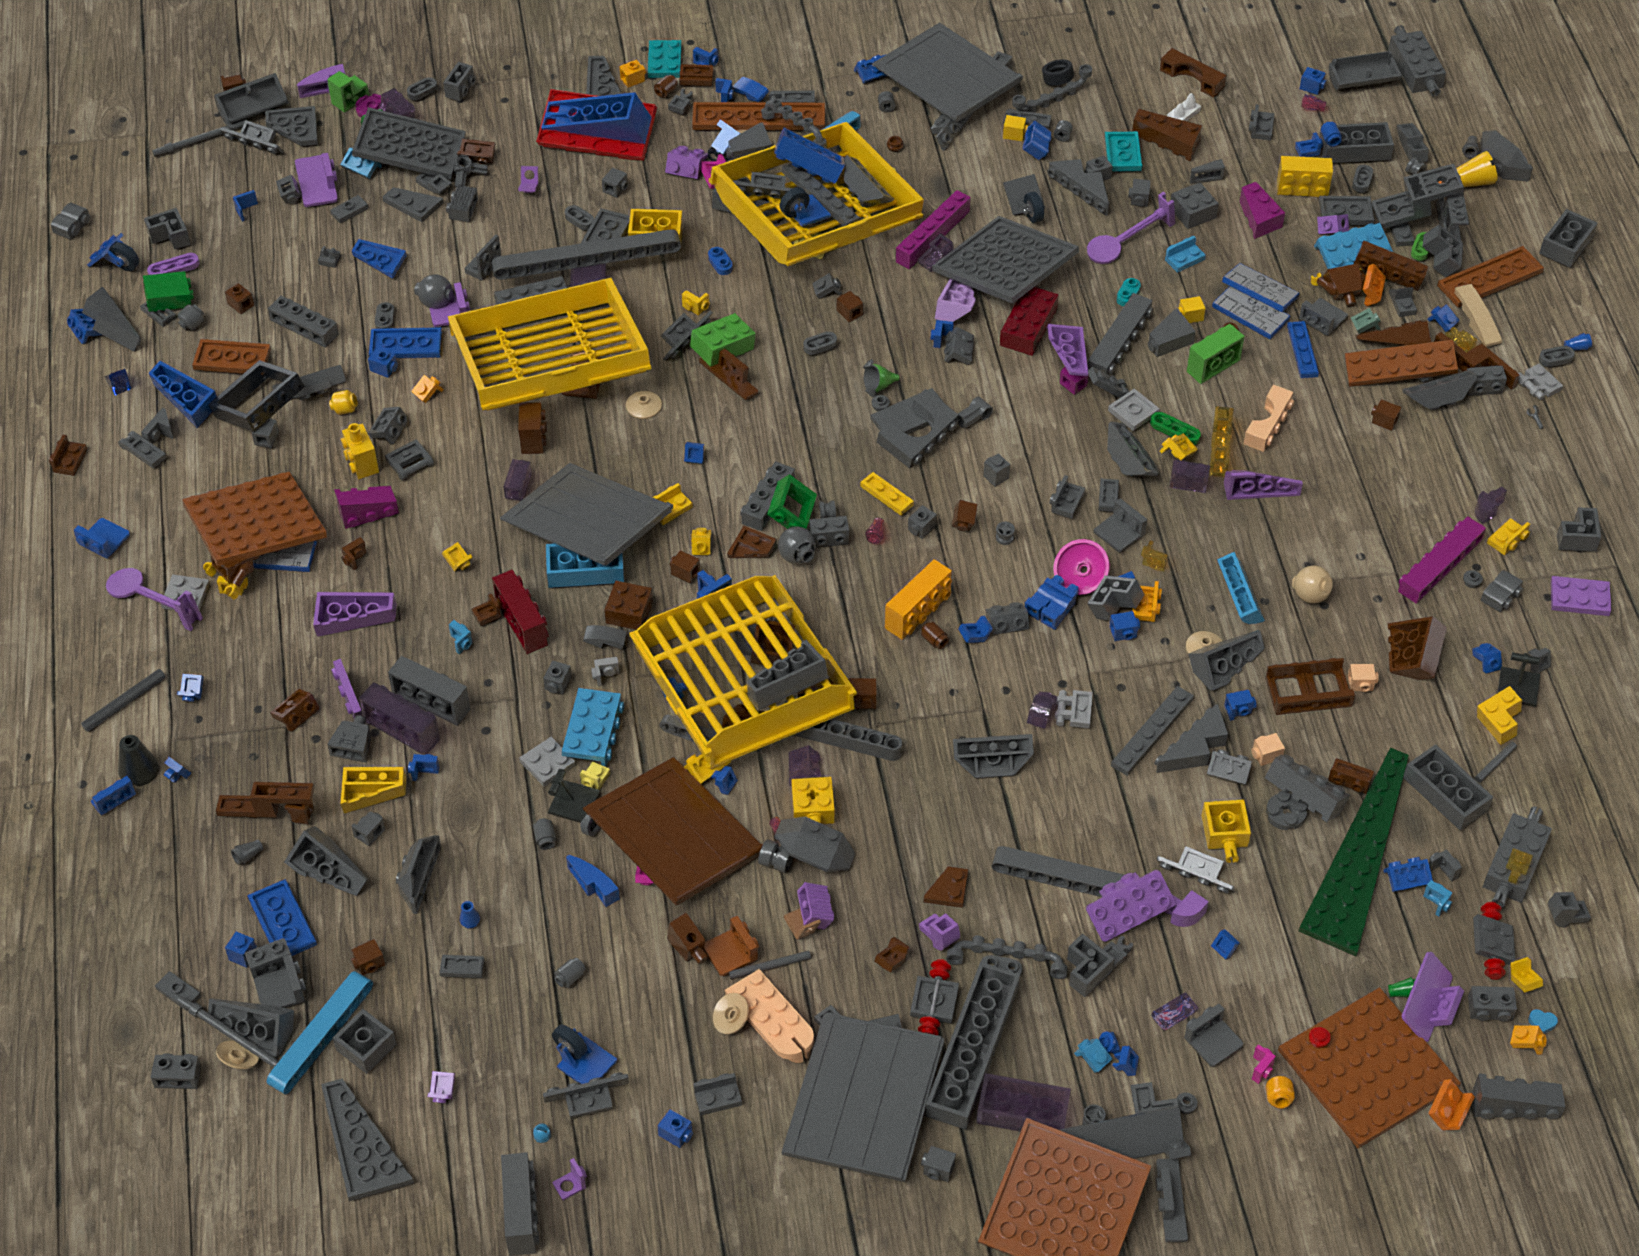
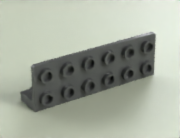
[1060,1106,1191,1159]

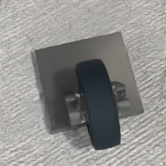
[1003,174,1045,223]

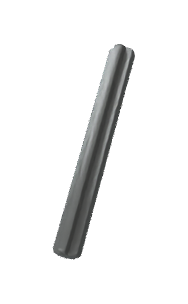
[81,669,165,732]

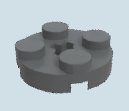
[1266,791,1307,830]

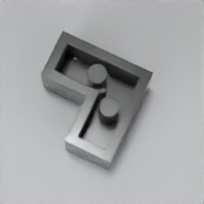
[143,208,191,250]
[1423,224,1463,277]
[1557,507,1601,551]
[1088,575,1145,620]
[1067,933,1114,997]

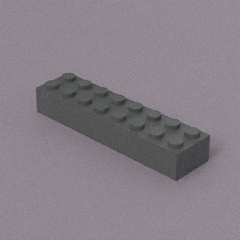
[925,962,1020,1130]

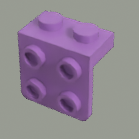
[665,146,708,179]
[430,282,470,327]

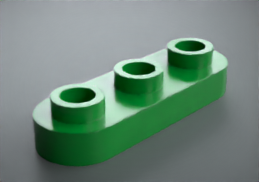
[1150,412,1201,445]

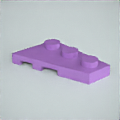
[331,659,362,719]

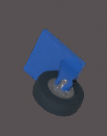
[780,188,831,227]
[87,233,140,271]
[552,1024,618,1084]

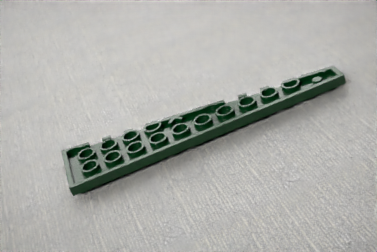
[1298,747,1409,957]

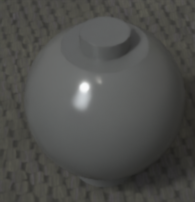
[414,274,454,309]
[778,526,816,564]

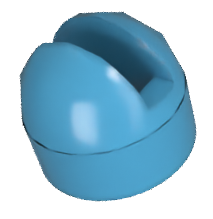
[533,1123,551,1143]

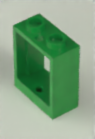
[767,474,817,529]

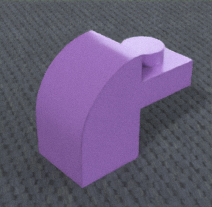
[1164,890,1209,927]
[919,914,960,950]

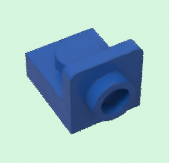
[693,47,719,66]

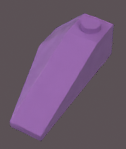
[1224,470,1303,500]

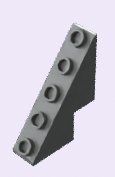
[1047,159,1109,216]
[82,287,141,352]
[1154,704,1228,773]

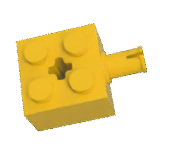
[340,423,379,480]
[791,777,834,824]
[1201,800,1251,863]

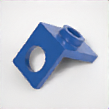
[232,190,258,222]

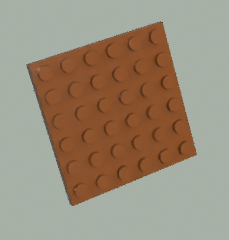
[182,472,327,567]
[1278,987,1461,1149]
[978,1118,1151,1256]

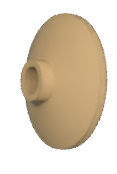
[626,391,662,419]
[1186,631,1222,655]
[713,993,749,1035]
[216,1041,259,1069]

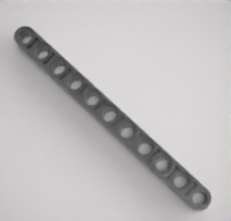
[491,229,681,280]

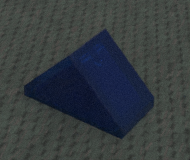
[104,369,131,395]

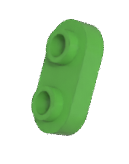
[1411,232,1429,261]

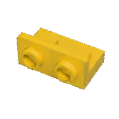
[1160,433,1198,460]
[652,483,693,525]
[1487,518,1531,555]
[684,754,732,784]

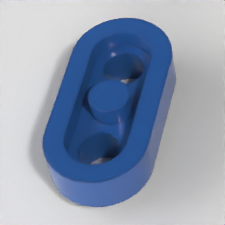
[708,247,733,275]

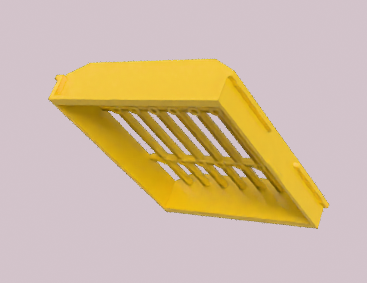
[708,122,924,266]
[447,278,651,411]
[629,575,857,769]

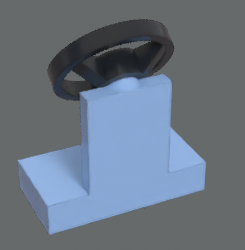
[708,120,740,161]

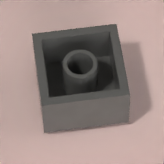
[1171,182,1219,229]
[333,1009,397,1074]

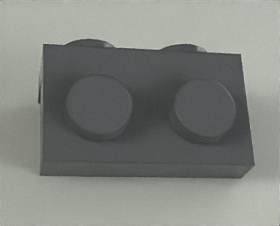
[944,326,974,365]
[1049,475,1085,519]
[985,602,1029,635]

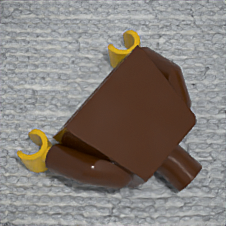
[1311,263,1366,307]
[203,555,260,600]

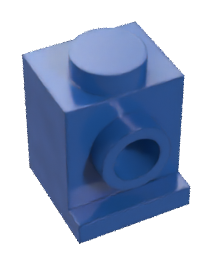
[1224,690,1256,721]

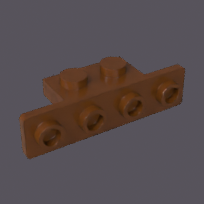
[699,349,758,400]

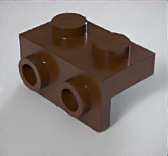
[457,139,496,165]
[1328,758,1374,794]

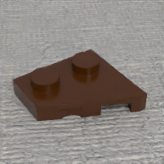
[727,526,777,558]
[923,866,968,908]

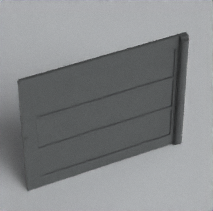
[872,22,1023,122]
[500,463,673,566]
[781,1013,945,1182]

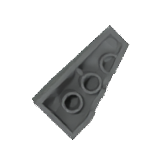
[1188,630,1265,690]
[284,826,368,896]

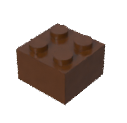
[518,402,547,454]
[604,580,653,630]
[750,620,795,665]

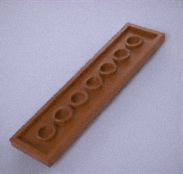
[692,102,825,130]

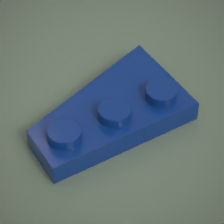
[352,239,407,279]

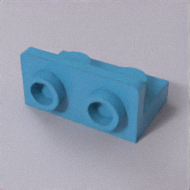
[340,148,382,179]
[1165,236,1206,273]

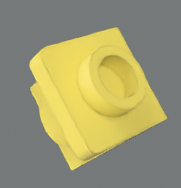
[580,762,610,790]

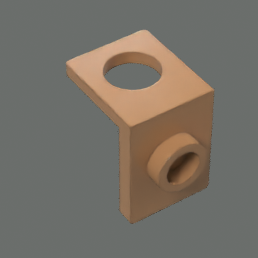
[783,909,821,940]

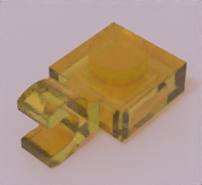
[1445,327,1477,352]
[1506,848,1533,884]

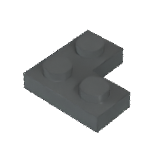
[1130,1082,1179,1114]

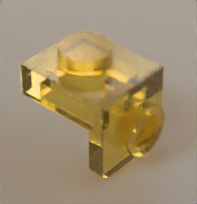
[1141,540,1168,572]

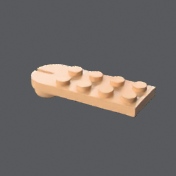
[725,969,814,1063]

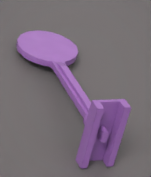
[1087,192,1175,264]
[106,568,203,631]

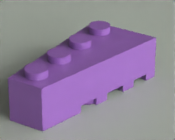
[313,592,397,637]

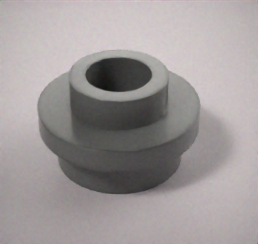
[872,395,890,411]
[1463,570,1483,588]
[1177,1093,1197,1114]

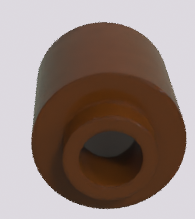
[654,75,678,98]
[921,622,949,649]

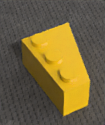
[340,767,407,814]

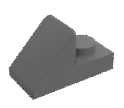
[1389,287,1417,317]
[141,408,173,444]

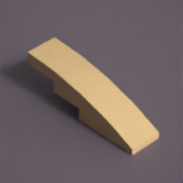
[1454,284,1502,347]

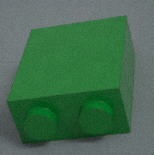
[143,271,194,312]

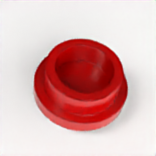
[1309,1027,1331,1048]

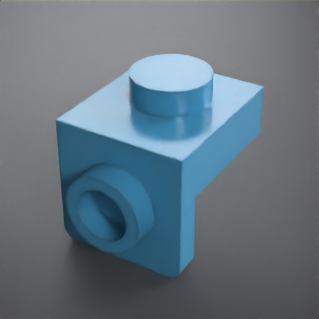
[449,620,472,654]
[1423,880,1452,917]
[1074,1039,1112,1073]

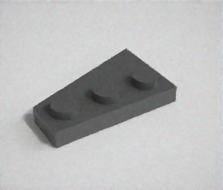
[382,187,444,222]

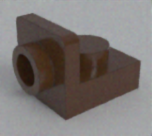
[341,537,367,570]

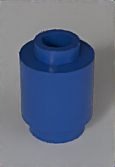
[1320,122,1342,147]

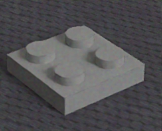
[1108,389,1160,431]
[161,574,210,611]
[519,737,576,787]

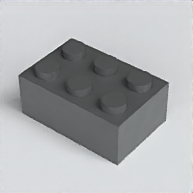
[1539,209,1598,268]

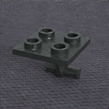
[1497,652,1540,707]
[548,769,600,823]

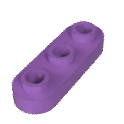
[147,253,199,275]

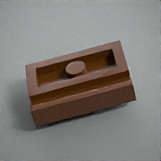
[679,64,713,86]

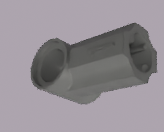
[957,397,993,428]

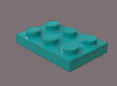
[648,40,682,78]
[1104,131,1142,171]

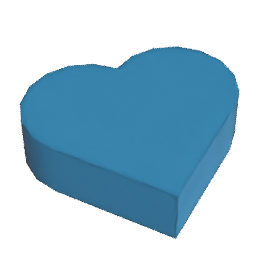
[1528,1009,1558,1034]

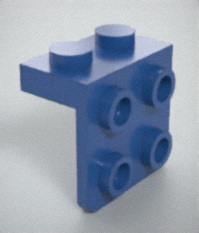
[74,518,130,559]

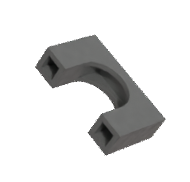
[877,389,958,468]

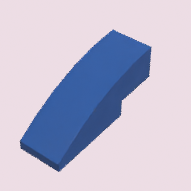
[566,855,620,907]

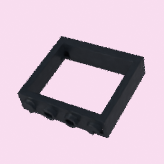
[208,360,305,432]

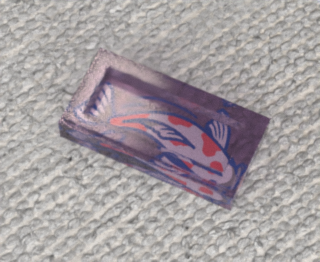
[1151,992,1198,1031]

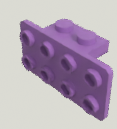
[295,153,338,207]
[1086,870,1175,942]
[1402,952,1464,1042]

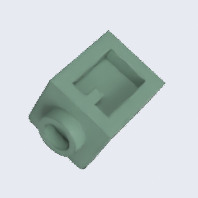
[1351,308,1381,334]

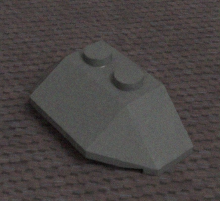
[1479,130,1533,182]
[844,155,894,205]
[1402,370,1477,410]
[1107,421,1159,477]
[953,734,1034,778]
[774,817,855,872]
[396,835,442,914]

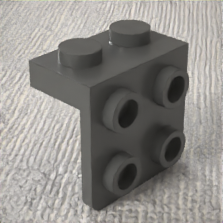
[254,954,306,1008]
[1184,1004,1243,1067]

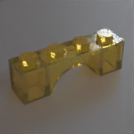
[1208,406,1234,477]

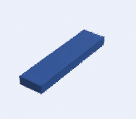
[1287,321,1319,378]

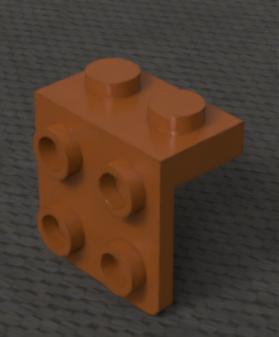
[704,916,759,976]

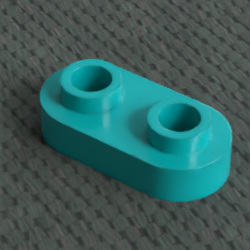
[1116,278,1141,307]

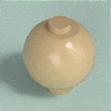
[1292,566,1333,604]

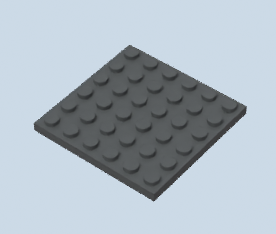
[932,216,1079,304]

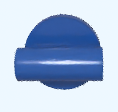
[1099,1031,1121,1055]

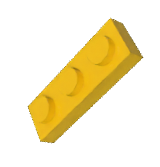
[860,472,914,516]

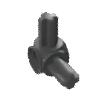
[454,155,488,187]

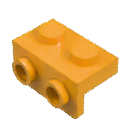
[1132,581,1162,622]

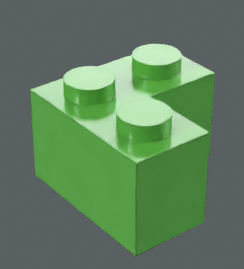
[327,71,369,113]

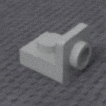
[591,657,619,686]

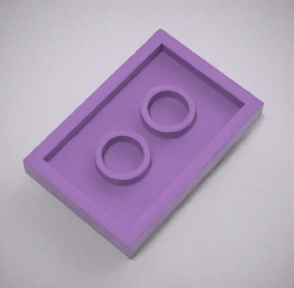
[1551,576,1611,616]

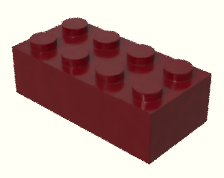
[999,287,1059,356]
[492,569,549,654]

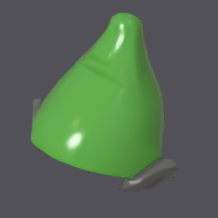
[863,359,900,397]

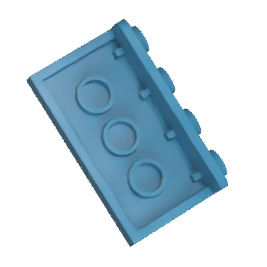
[1314,223,1393,269]
[562,688,624,767]

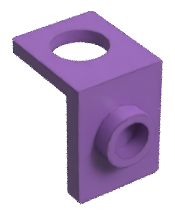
[518,166,538,193]
[1317,214,1349,234]
[552,1158,587,1201]

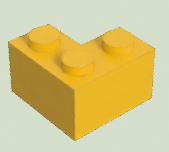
[1477,686,1522,745]

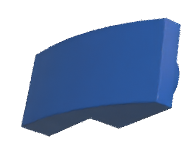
[732,77,769,102]

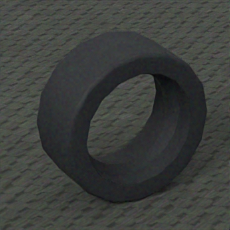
[1042,59,1074,86]

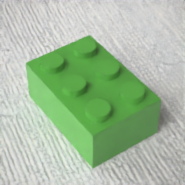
[690,313,756,367]
[1187,324,1245,384]

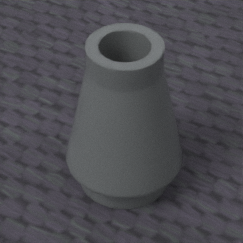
[1462,136,1479,158]
[231,840,263,865]

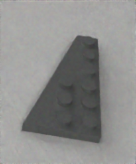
[586,56,621,96]
[321,1078,414,1201]

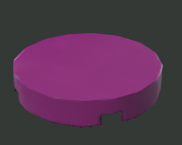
[355,94,389,118]

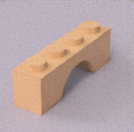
[1243,384,1294,452]

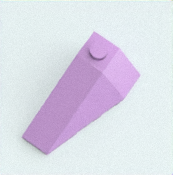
[935,278,975,322]

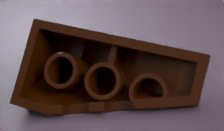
[1355,319,1431,345]

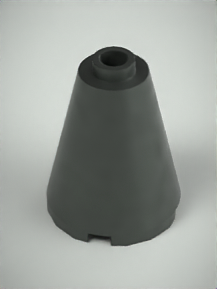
[118,735,159,786]

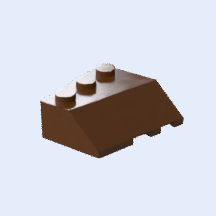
[1388,616,1447,680]

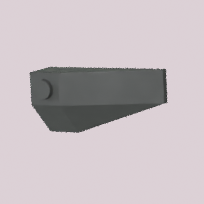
[208,998,294,1057]

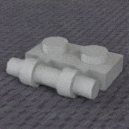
[1518,363,1563,400]
[1055,690,1093,728]

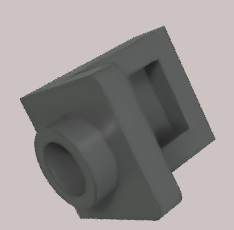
[812,273,842,299]
[1429,849,1462,881]

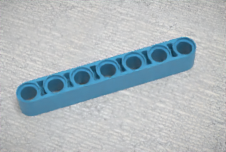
[266,971,373,1094]

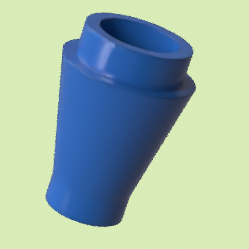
[1564,333,1592,350]
[459,901,480,929]

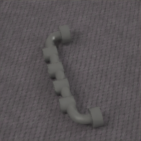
[1012,64,1092,113]
[761,99,827,148]
[946,935,1068,979]

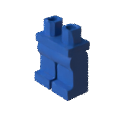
[1025,575,1079,630]

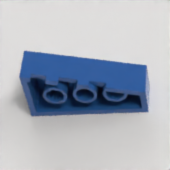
[149,361,217,428]

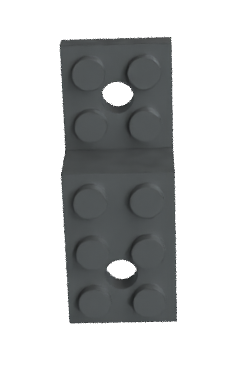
[1371,163,1464,229]

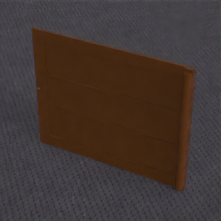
[583,757,763,905]

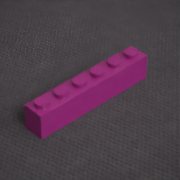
[896,190,971,270]
[1398,516,1486,604]

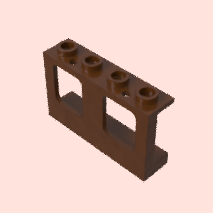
[1265,658,1355,715]

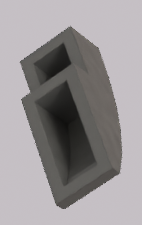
[1396,123,1429,162]

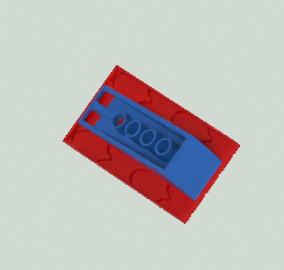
[536,89,657,161]

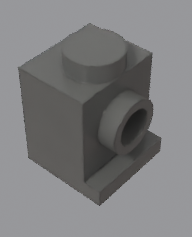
[276,175,301,204]
[351,811,385,846]

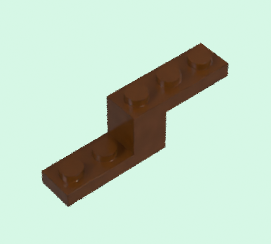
[1434,332,1520,390]
[216,782,315,817]

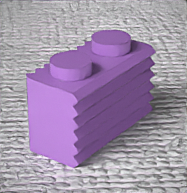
[797,882,834,930]

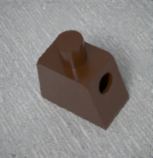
[667,913,708,965]

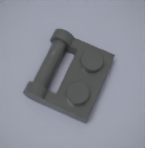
[385,439,434,480]

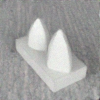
[1167,93,1201,121]

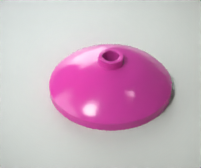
[1053,539,1110,595]

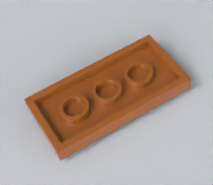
[192,339,271,375]

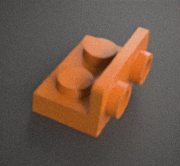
[1363,264,1386,306]
[1428,1079,1475,1130]

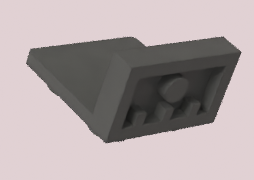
[464,235,501,281]
[1299,298,1348,336]
[1093,498,1147,553]

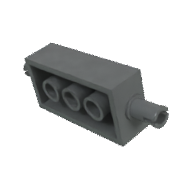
[1388,25,1446,97]
[1482,807,1552,908]

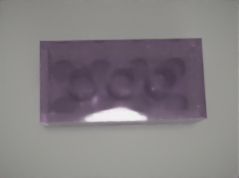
[359,682,440,755]
[977,1073,1071,1132]

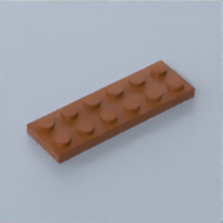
[1437,246,1544,308]
[1345,340,1458,387]

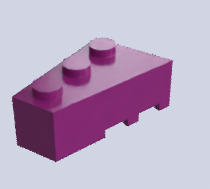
[1240,182,1285,239]
[334,486,399,529]

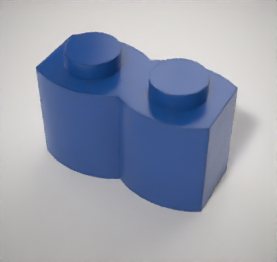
[1023,121,1052,160]

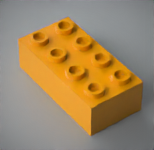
[885,559,952,640]

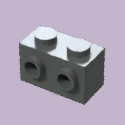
[443,62,475,101]
[1467,366,1507,396]
[809,516,849,548]
[1468,986,1517,1021]
[150,1053,202,1089]

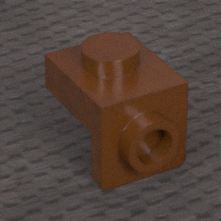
[471,593,502,626]
[874,937,910,973]

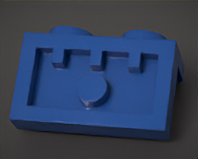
[854,54,887,84]
[67,309,102,344]
[91,776,136,816]
[1383,857,1433,892]

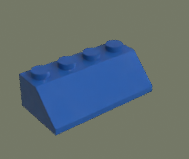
[775,128,845,183]

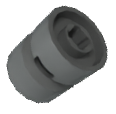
[758,839,794,873]

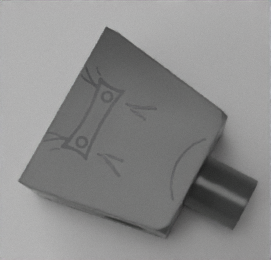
[327,715,371,763]

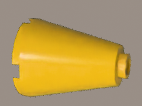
[1456,151,1498,187]

